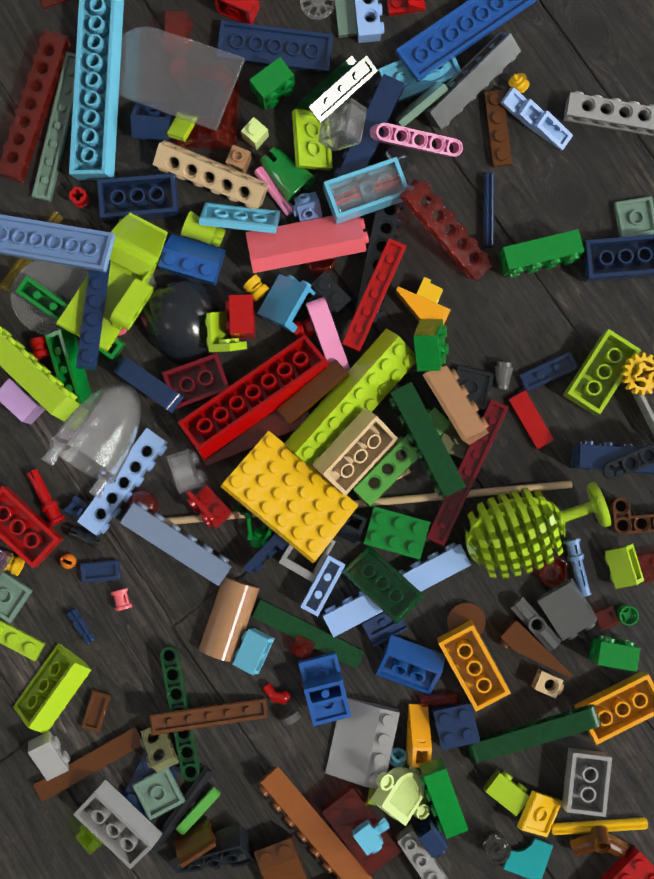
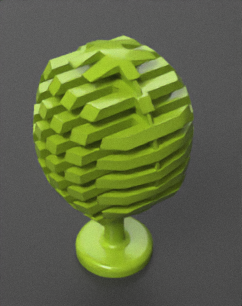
[465,481,611,579]

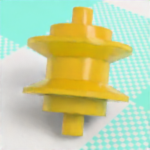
[508,73,529,93]

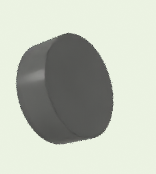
[281,709,301,726]

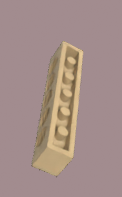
[153,140,269,209]

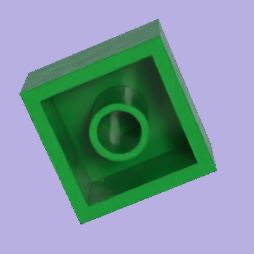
[249,57,295,111]
[414,319,449,371]
[589,635,641,672]

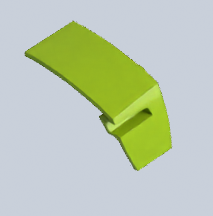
[56,213,168,352]

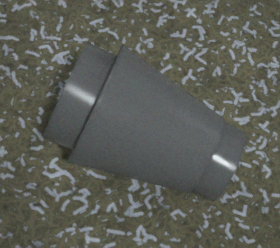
[494,362,513,389]

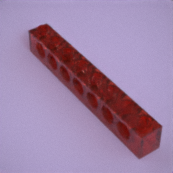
[0,29,71,184]

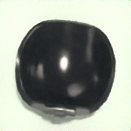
[141,280,219,365]

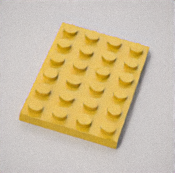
[220,431,358,563]

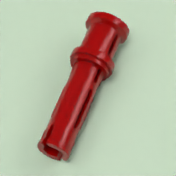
[26,469,66,527]

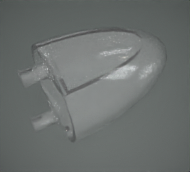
[42,382,141,498]

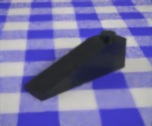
[169,824,257,873]

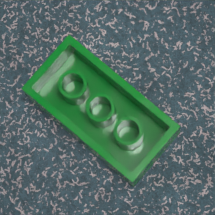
[497,229,584,278]

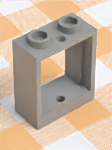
[279,539,336,582]

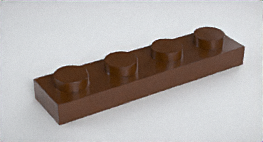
[483,90,512,168]

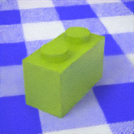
[605,543,644,589]
[483,769,529,816]

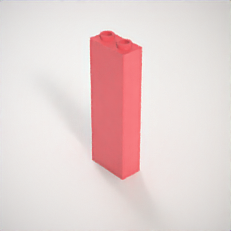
[246,216,369,273]

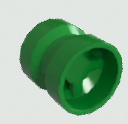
[615,605,639,626]

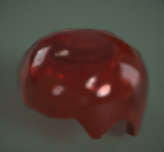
[306,257,336,275]
[128,490,159,514]
[538,557,568,587]

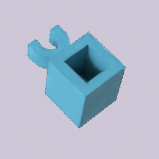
[352,817,390,856]

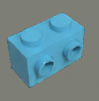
[232,628,275,675]

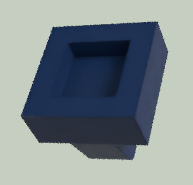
[64,495,90,521]

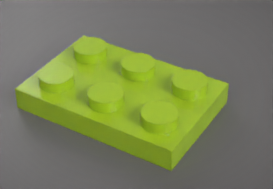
[292,109,333,170]

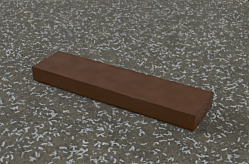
[277,359,349,425]

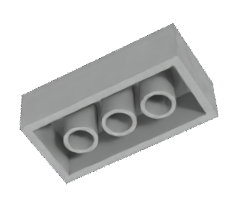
[73,779,163,869]

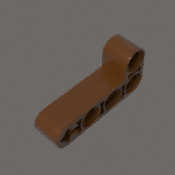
[608,497,654,534]

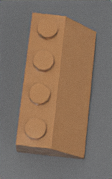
[423,366,489,445]

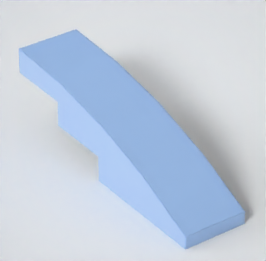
[500,87,573,150]

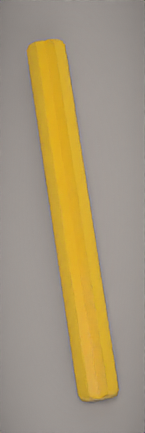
[551,817,648,835]

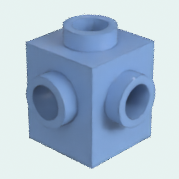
[292,192,323,222]

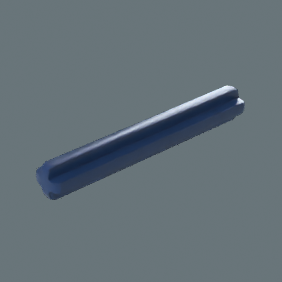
[483,172,494,247]

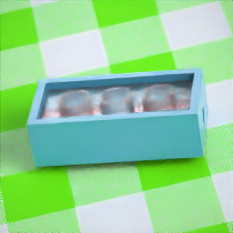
[323,157,410,225]

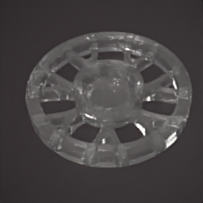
[300,0,335,19]

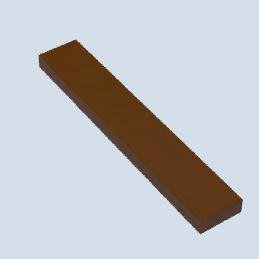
[149,698,268,735]
[33,726,142,802]

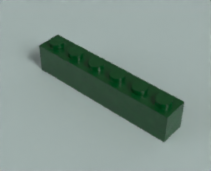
[388,382,466,499]

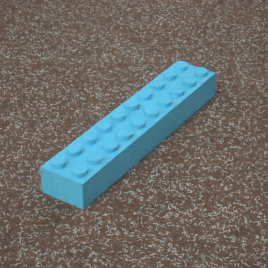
[69,0,124,180]

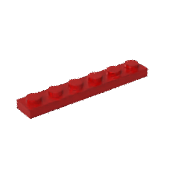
[342,238,407,352]

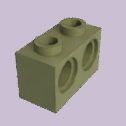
[140,727,179,772]

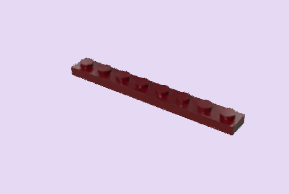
[426,399,509,546]

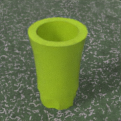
[181,211,226,247]

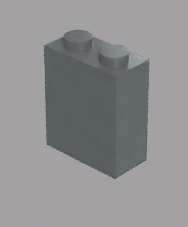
[537,578,597,641]

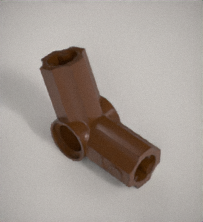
[570,826,629,858]

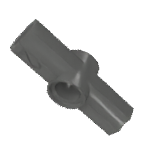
[510,597,561,652]

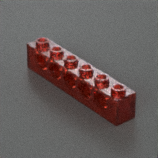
[399,179,493,281]

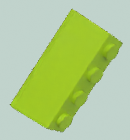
[13,643,91,734]

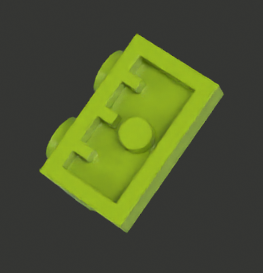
[205,311,247,352]

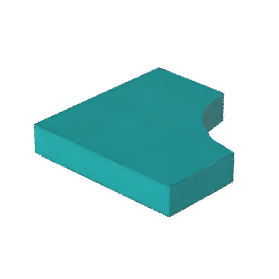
[503,837,553,879]

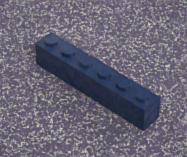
[334,74,405,185]

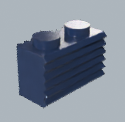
[416,818,448,858]

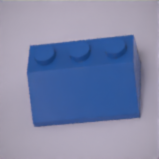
[158,234,226,286]
[376,635,446,695]

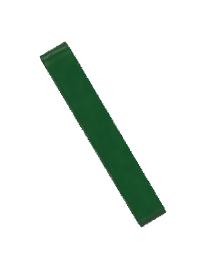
[160,645,201,781]
[466,704,601,763]

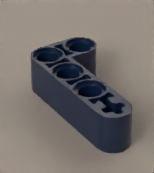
[113,356,184,413]

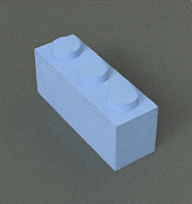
[301,555,345,617]

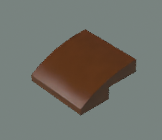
[174,817,216,868]

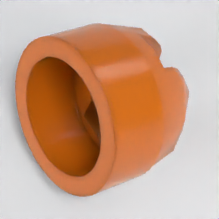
[60,553,77,569]

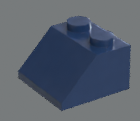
[131,99,175,141]

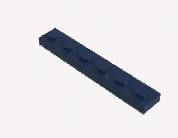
[76,260,111,370]

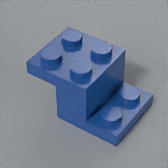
[298,651,352,726]

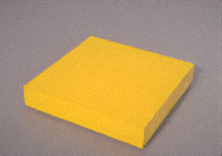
[517,790,562,837]

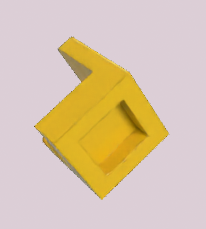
[417,277,443,304]

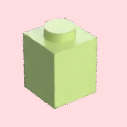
[241,117,269,150]

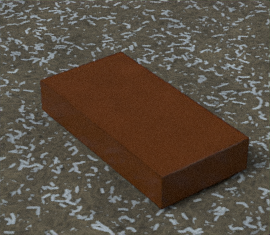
[81,689,112,733]

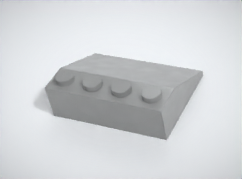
[325,697,400,789]

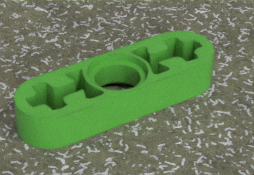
[175,786,221,835]

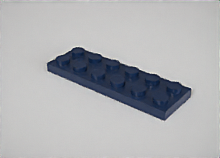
[216,20,333,74]

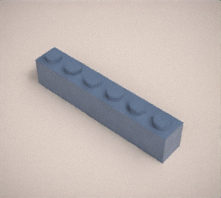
[120,501,232,586]

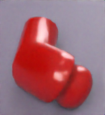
[262,683,291,704]

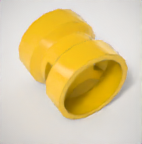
[243,275,270,302]
[0,551,25,576]

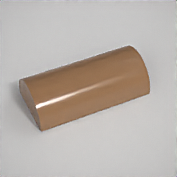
[198,576,260,662]

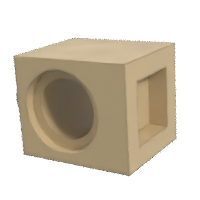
[531,668,564,698]

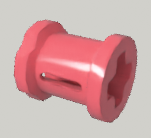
[111,588,132,611]

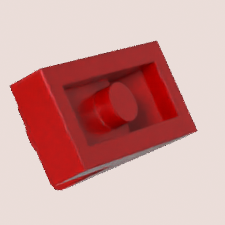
[386,0,426,16]

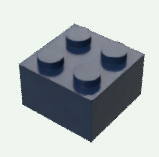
[431,699,480,750]

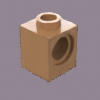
[226,145,252,174]

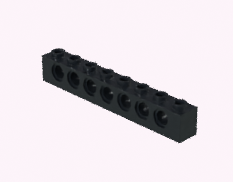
[355,173,409,325]

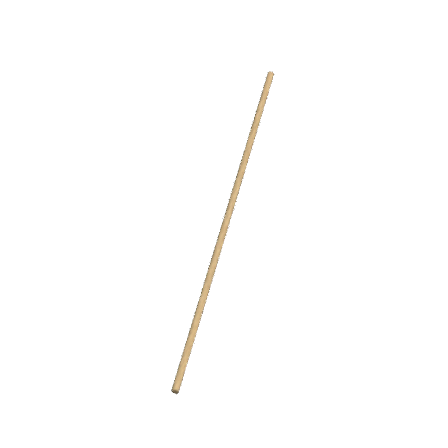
[163,480,572,525]

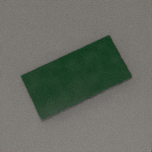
[342,546,424,624]

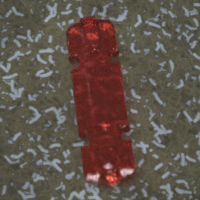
[419,692,458,707]

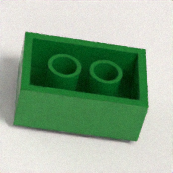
[363,506,430,559]

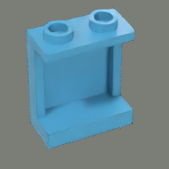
[257,274,316,333]

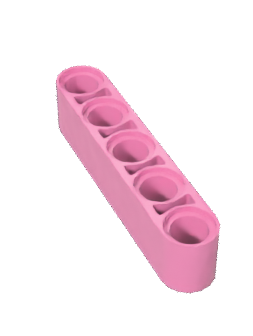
[370,123,463,157]
[306,297,350,372]

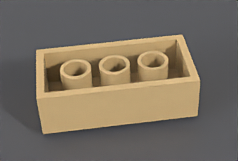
[312,408,398,496]

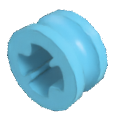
[389,748,407,768]

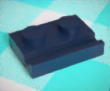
[362,612,408,647]

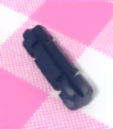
[67,609,95,645]

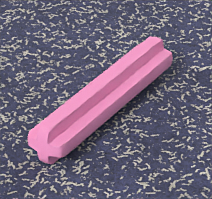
[254,166,293,216]

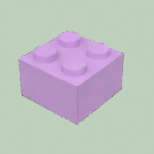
[0,378,45,424]

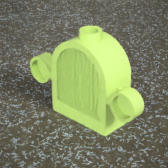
[370,767,430,826]

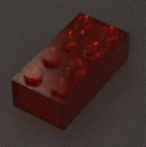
[322,783,401,876]

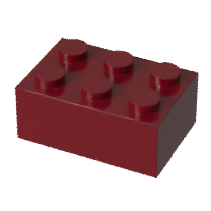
[162,353,230,411]

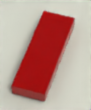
[508,390,554,450]

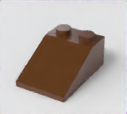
[254,836,308,879]

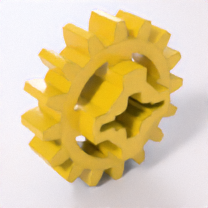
[620,353,654,395]

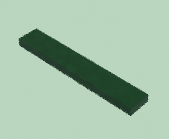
[252,599,364,669]

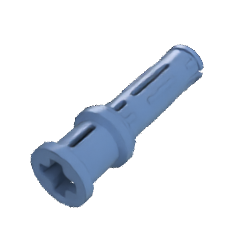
[563,537,591,597]

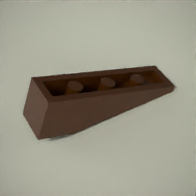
[498,619,572,678]

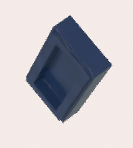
[80,560,121,583]

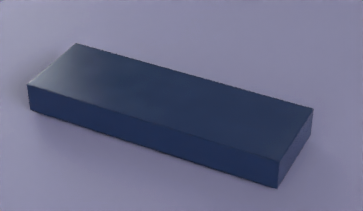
[518,351,578,392]

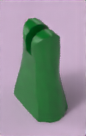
[259,147,316,203]

